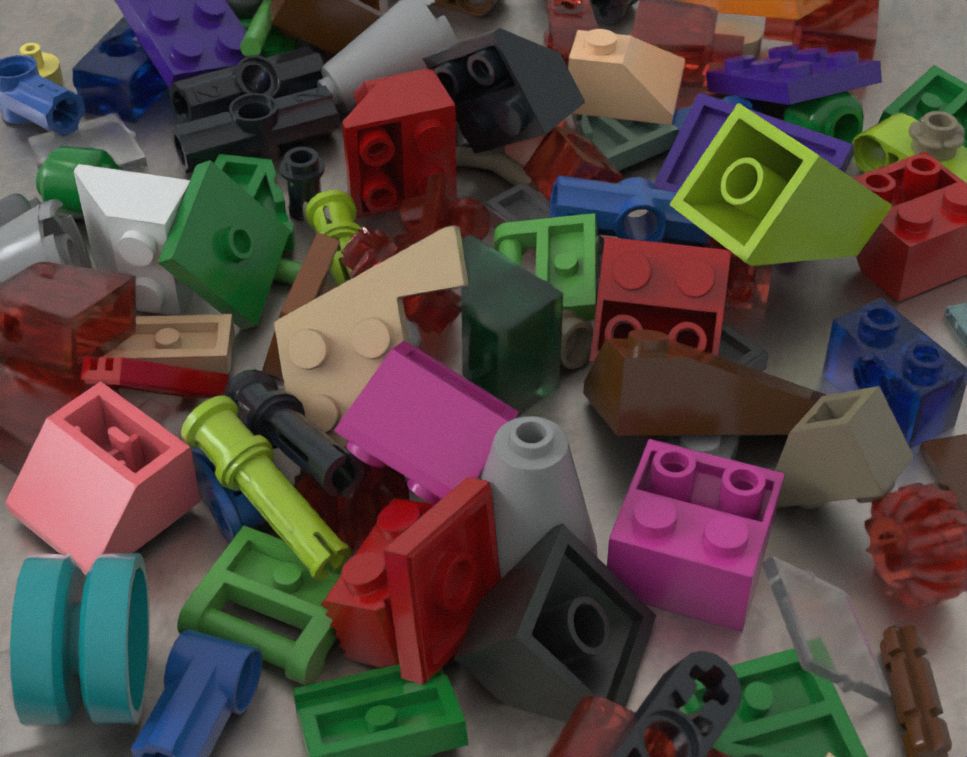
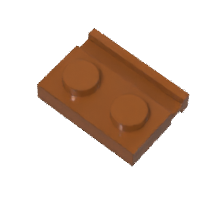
[262,232,340,379]

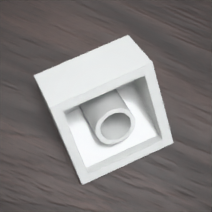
[74,164,195,316]

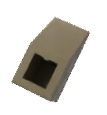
[775,386,914,509]

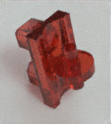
[394,172,491,254]

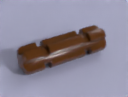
[879,625,952,757]

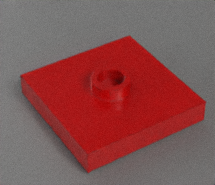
[383,477,501,685]

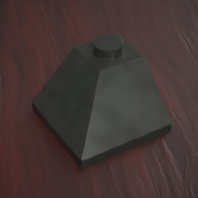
[454,523,657,734]

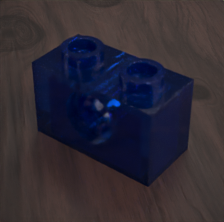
[72,16,168,124]
[822,297,967,449]

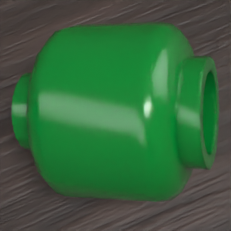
[784,91,864,144]
[36,146,122,220]

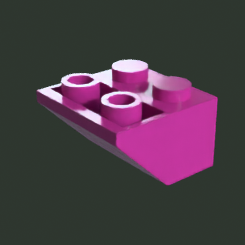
[334,340,519,504]
[607,439,785,632]

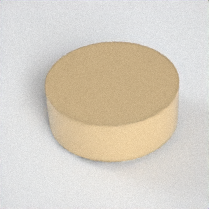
[712,18,763,58]

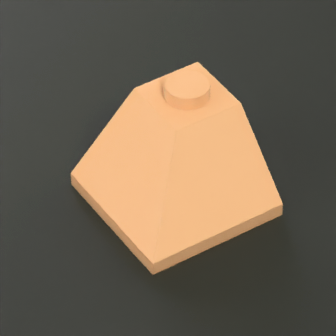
[568,29,685,125]

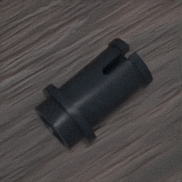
[280,147,325,221]

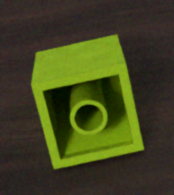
[669,103,893,266]

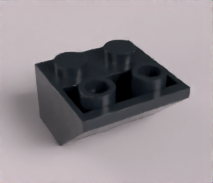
[423,28,585,154]

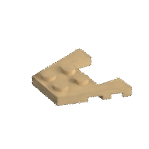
[274,226,483,479]

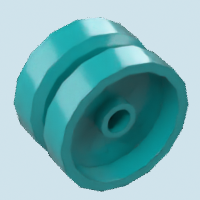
[10,553,150,727]

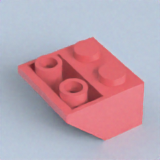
[5,381,201,576]

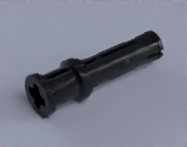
[222,369,364,497]

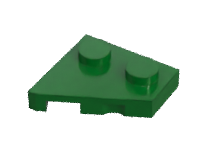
[678,643,868,757]

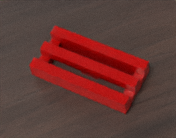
[80,357,229,399]

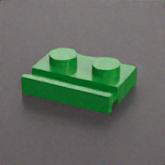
[292,664,469,757]

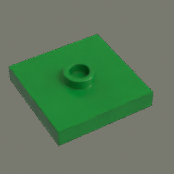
[157,160,291,330]

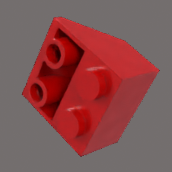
[342,69,457,219]
[853,152,967,302]
[590,237,731,362]

